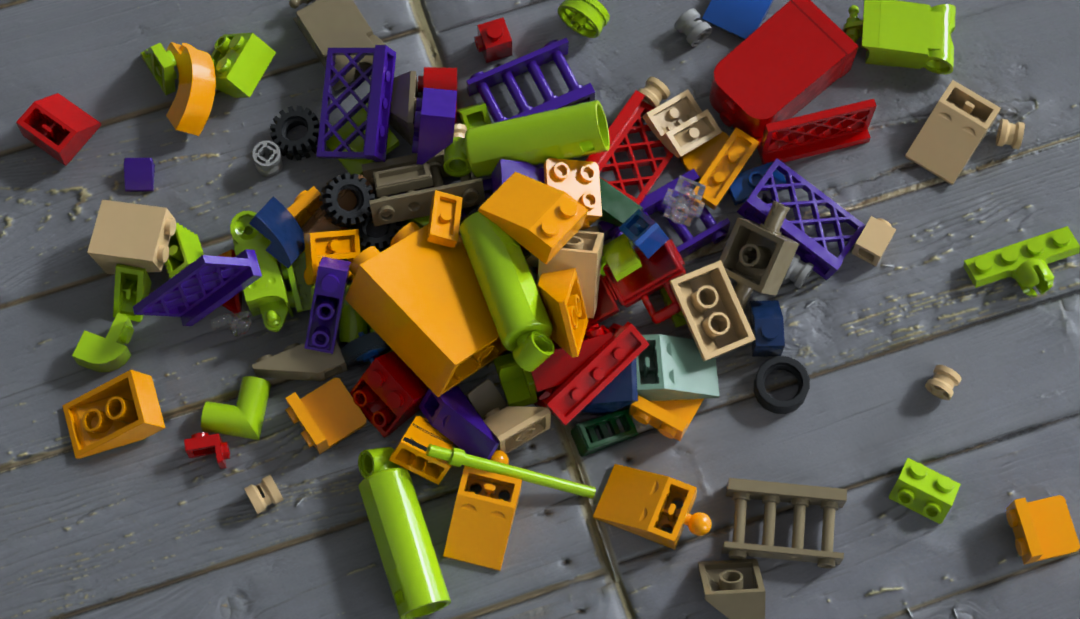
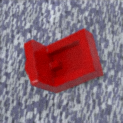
[184,432,230,469]

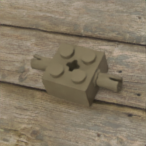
[719,201,800,311]

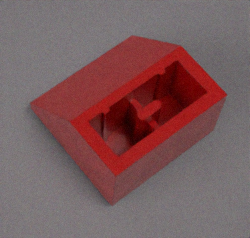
[16,93,101,166]
[350,351,429,438]

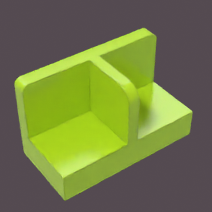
[493,352,538,407]

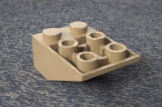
[905,80,1001,185]

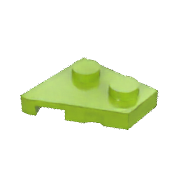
[140,43,177,95]

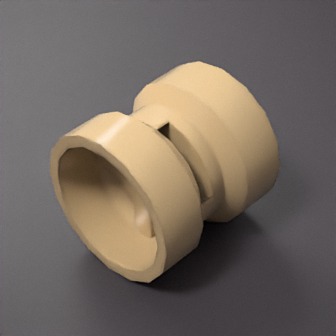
[244,475,284,514]

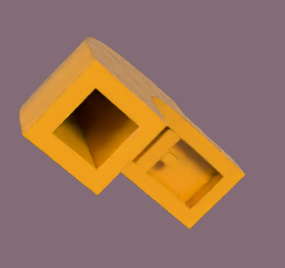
[166,42,216,136]

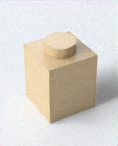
[852,216,896,266]

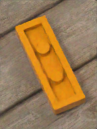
[691,127,760,210]

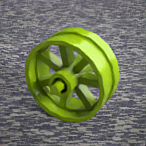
[558,0,610,38]

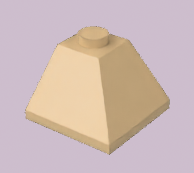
[483,406,551,454]

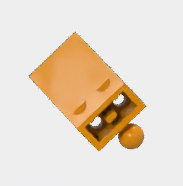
[443,450,522,571]
[593,464,712,550]

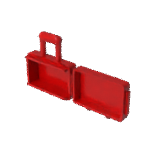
[588,239,686,324]

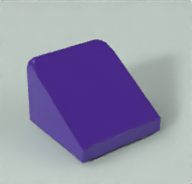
[124,158,155,192]

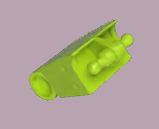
[843,0,956,75]
[230,211,294,332]

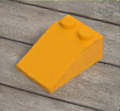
[478,172,588,264]
[536,268,588,358]
[62,370,165,459]

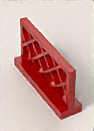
[586,90,674,205]
[756,99,877,165]
[533,322,650,426]

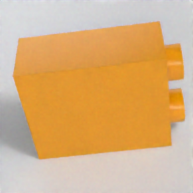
[345,222,508,397]

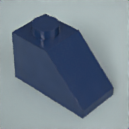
[749,300,785,357]

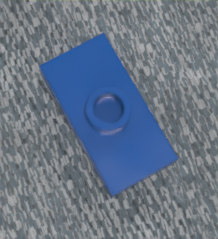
[728,161,787,205]

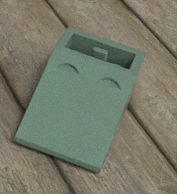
[636,334,720,401]

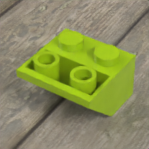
[211,33,276,98]

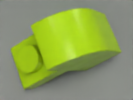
[72,313,134,372]

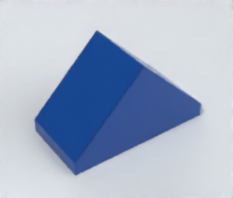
[619,209,669,259]

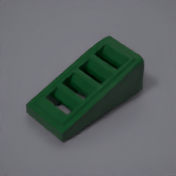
[571,408,638,457]

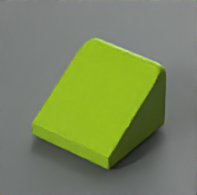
[457,102,491,130]

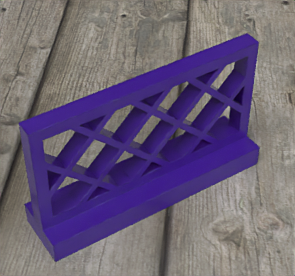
[316,45,396,162]
[737,158,866,280]
[133,249,262,326]

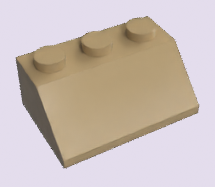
[669,260,756,361]

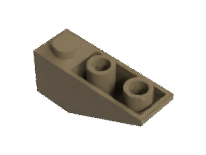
[252,341,348,381]

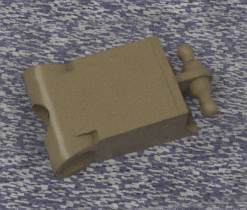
[289,0,387,92]

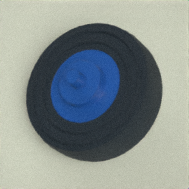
[341,331,391,366]

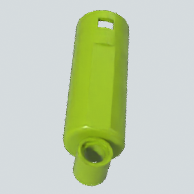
[444,100,610,178]
[459,211,555,372]
[358,447,451,619]

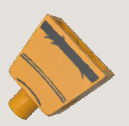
[389,416,453,485]

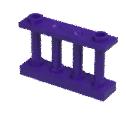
[466,38,595,123]
[598,169,731,259]

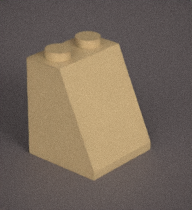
[87,200,176,274]
[537,230,604,318]

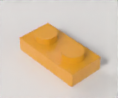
[427,190,463,248]

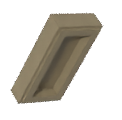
[373,162,434,197]

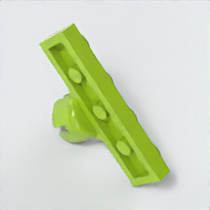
[963,226,1080,297]

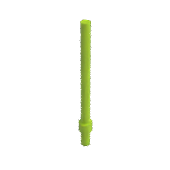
[426,444,596,499]

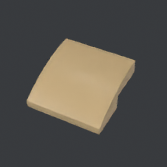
[642,89,722,158]

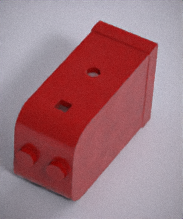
[709,0,859,139]

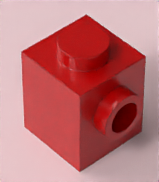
[474,17,512,63]

